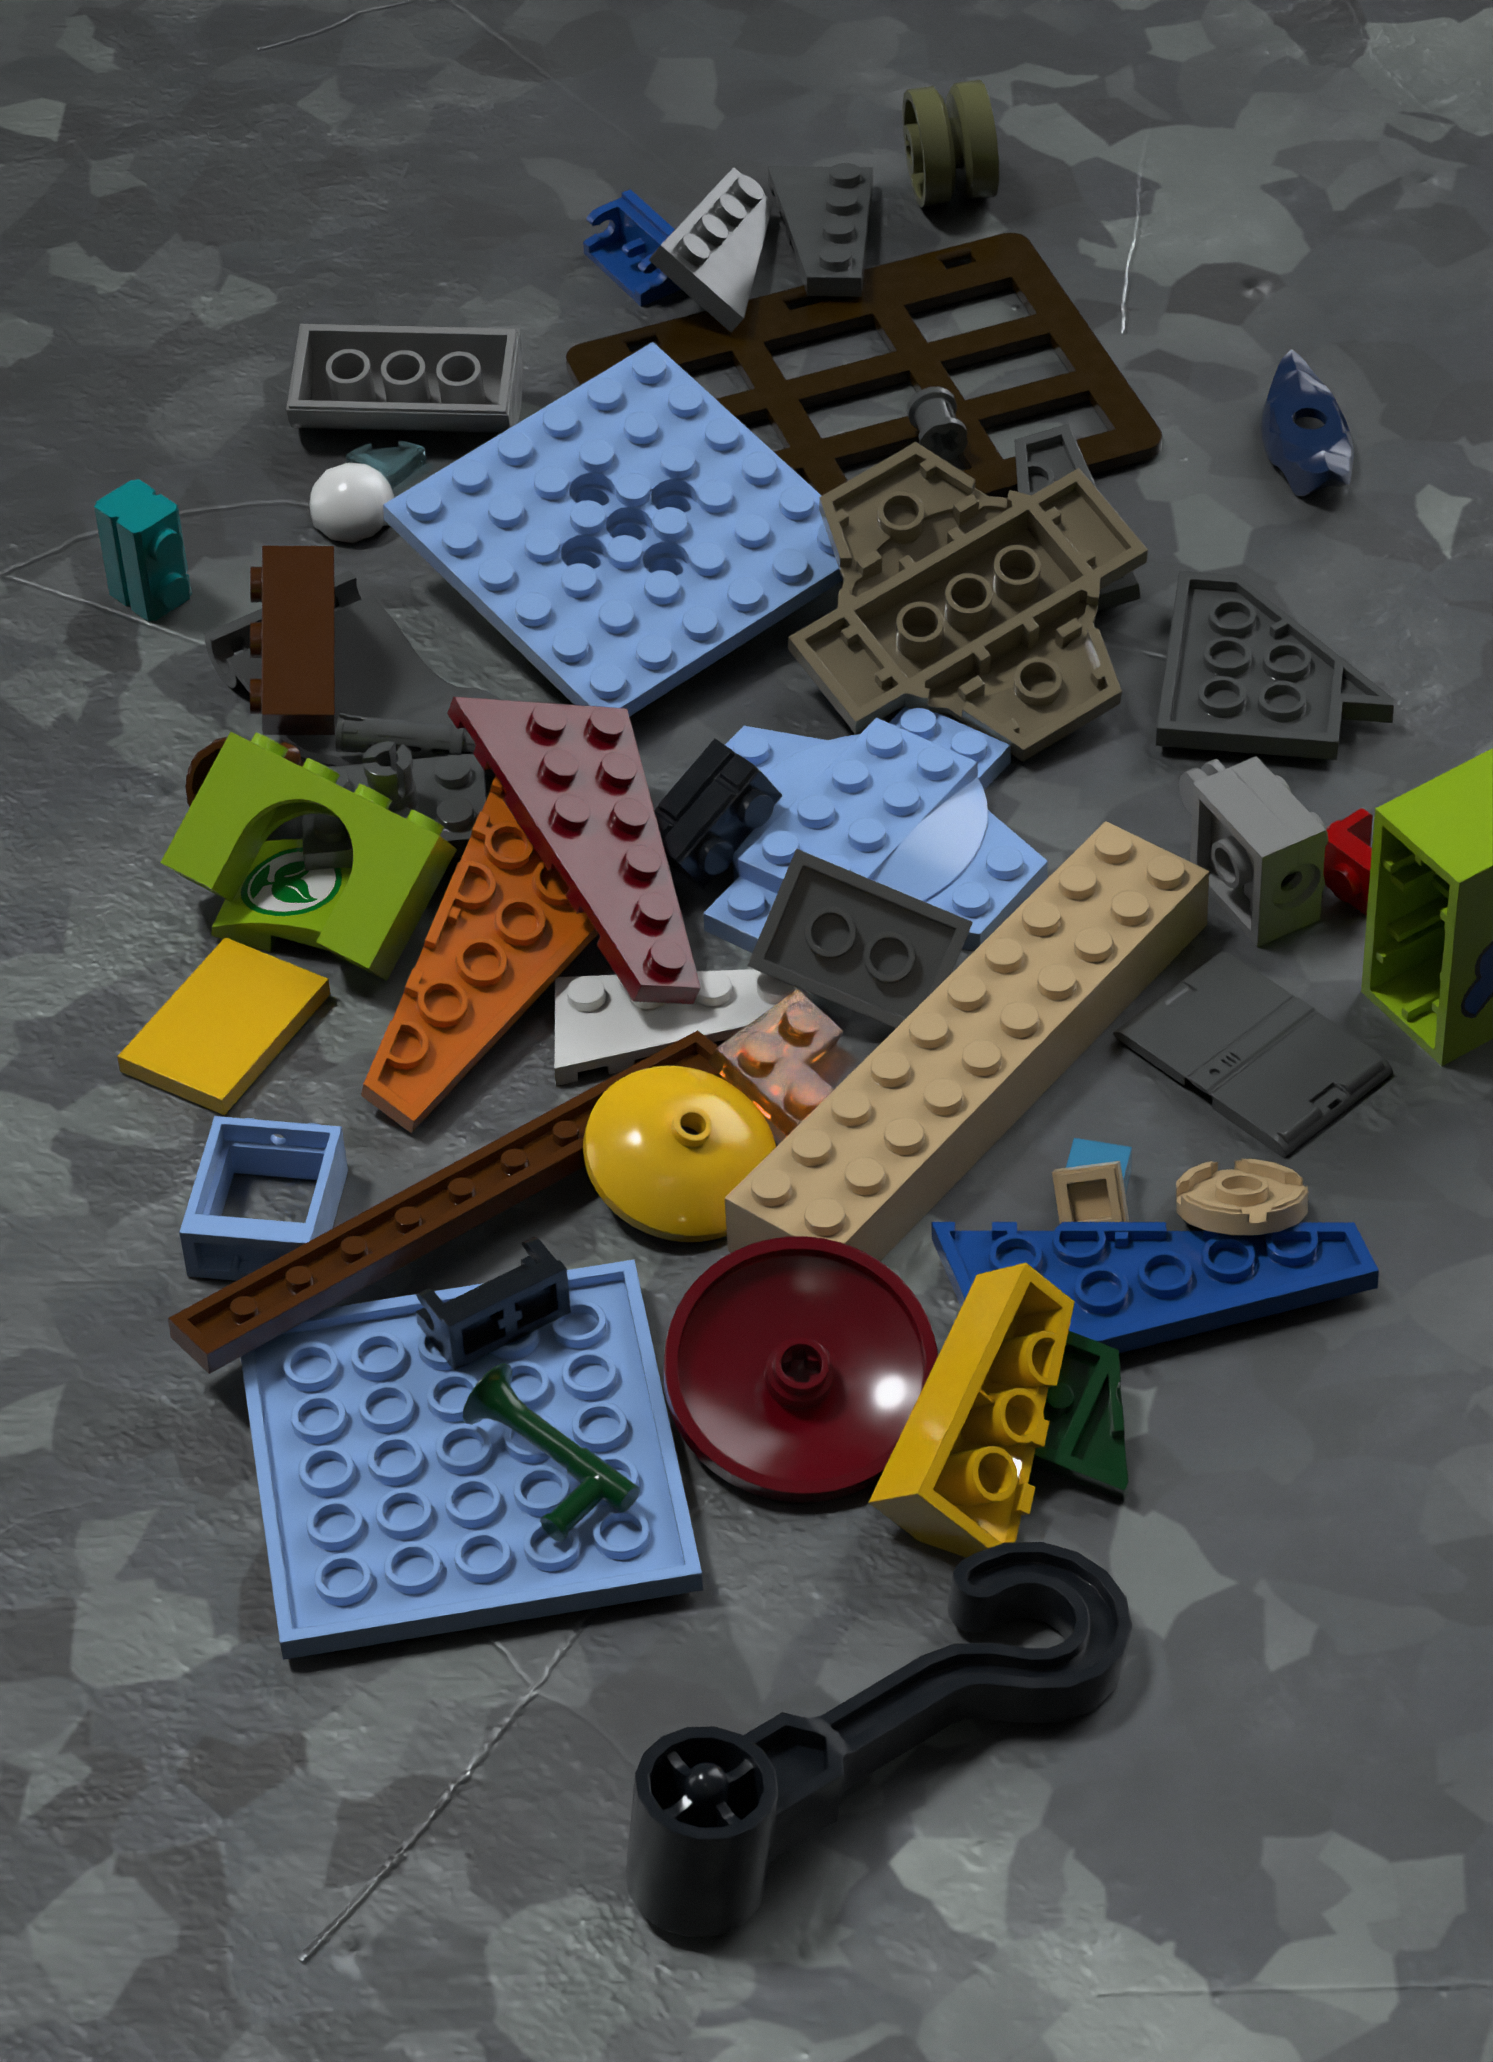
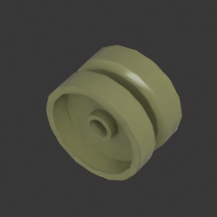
[902,80,999,208]

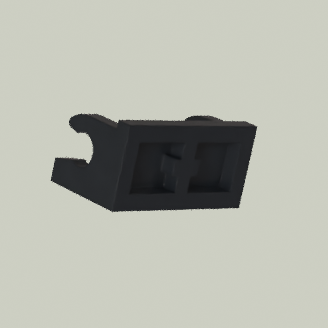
[416,1237,571,1371]

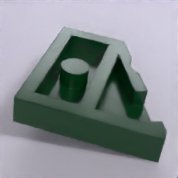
[1032,1331,1129,1501]

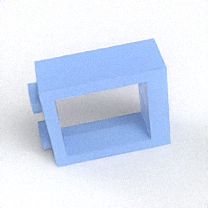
[179,1116,348,1281]

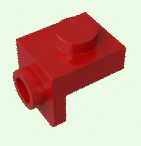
[1323,808,1373,916]

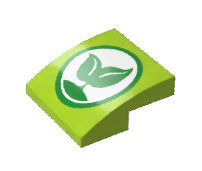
[211,839,352,952]

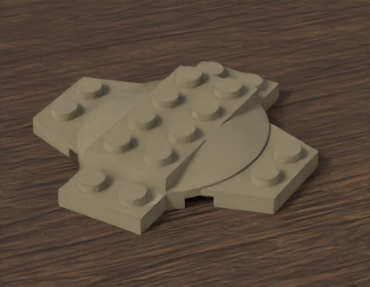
[788,442,1148,762]

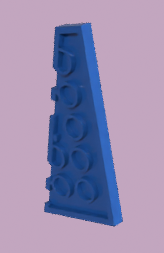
[931,1222,1379,1353]

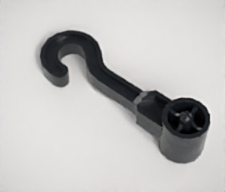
[626,1542,1132,1937]

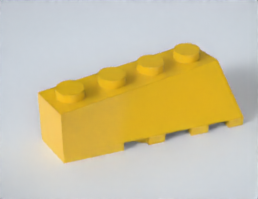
[868,1263,1075,1558]

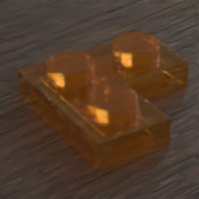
[708,989,843,1136]

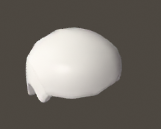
[309,463,394,543]

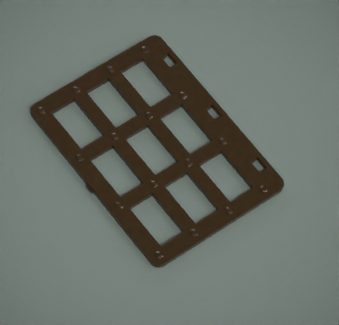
[566,233,1162,498]

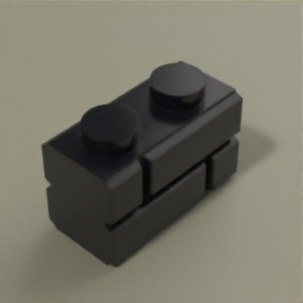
[654,739,782,889]

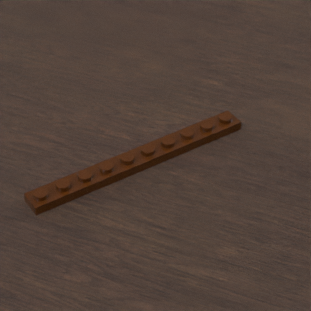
[168,1030,739,1374]

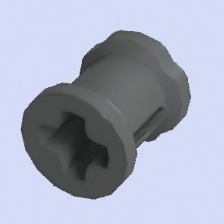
[906,387,968,460]

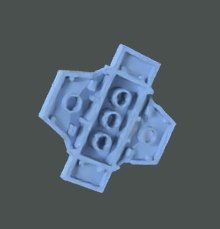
[703,707,1048,953]

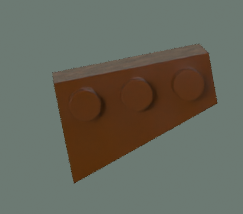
[250,546,335,735]

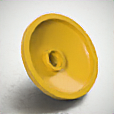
[583,1066,776,1242]

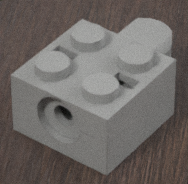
[1179,756,1328,947]

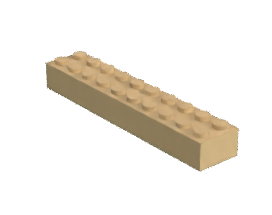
[725,821,1209,1261]

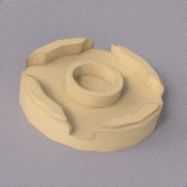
[1176,1159,1308,1235]

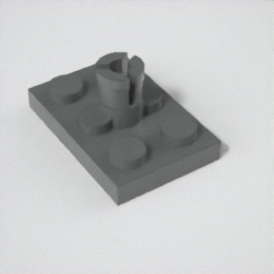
[302,741,487,871]
[747,849,973,1029]

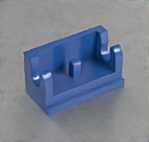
[583,189,681,307]

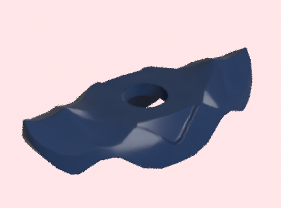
[1261,349,1354,496]

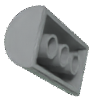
[286,324,523,433]

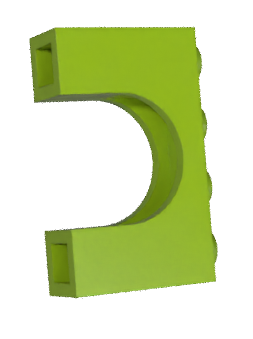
[160,732,457,981]

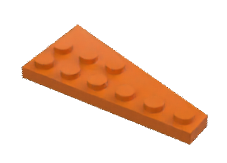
[361,775,598,1133]

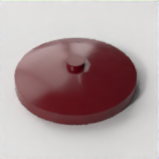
[663,1236,938,1503]

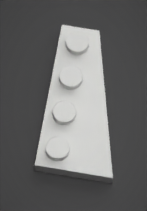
[554,969,809,1086]

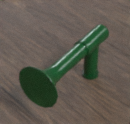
[462,1363,640,1542]

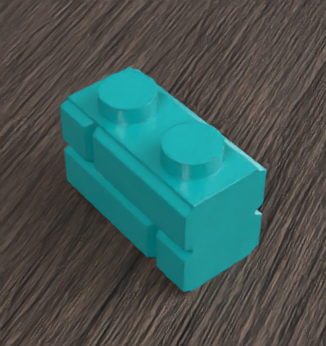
[94,479,192,622]

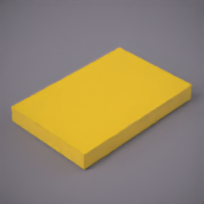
[117,937,331,1115]

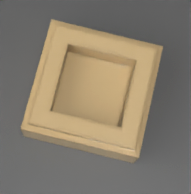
[1052,1161,1129,1224]

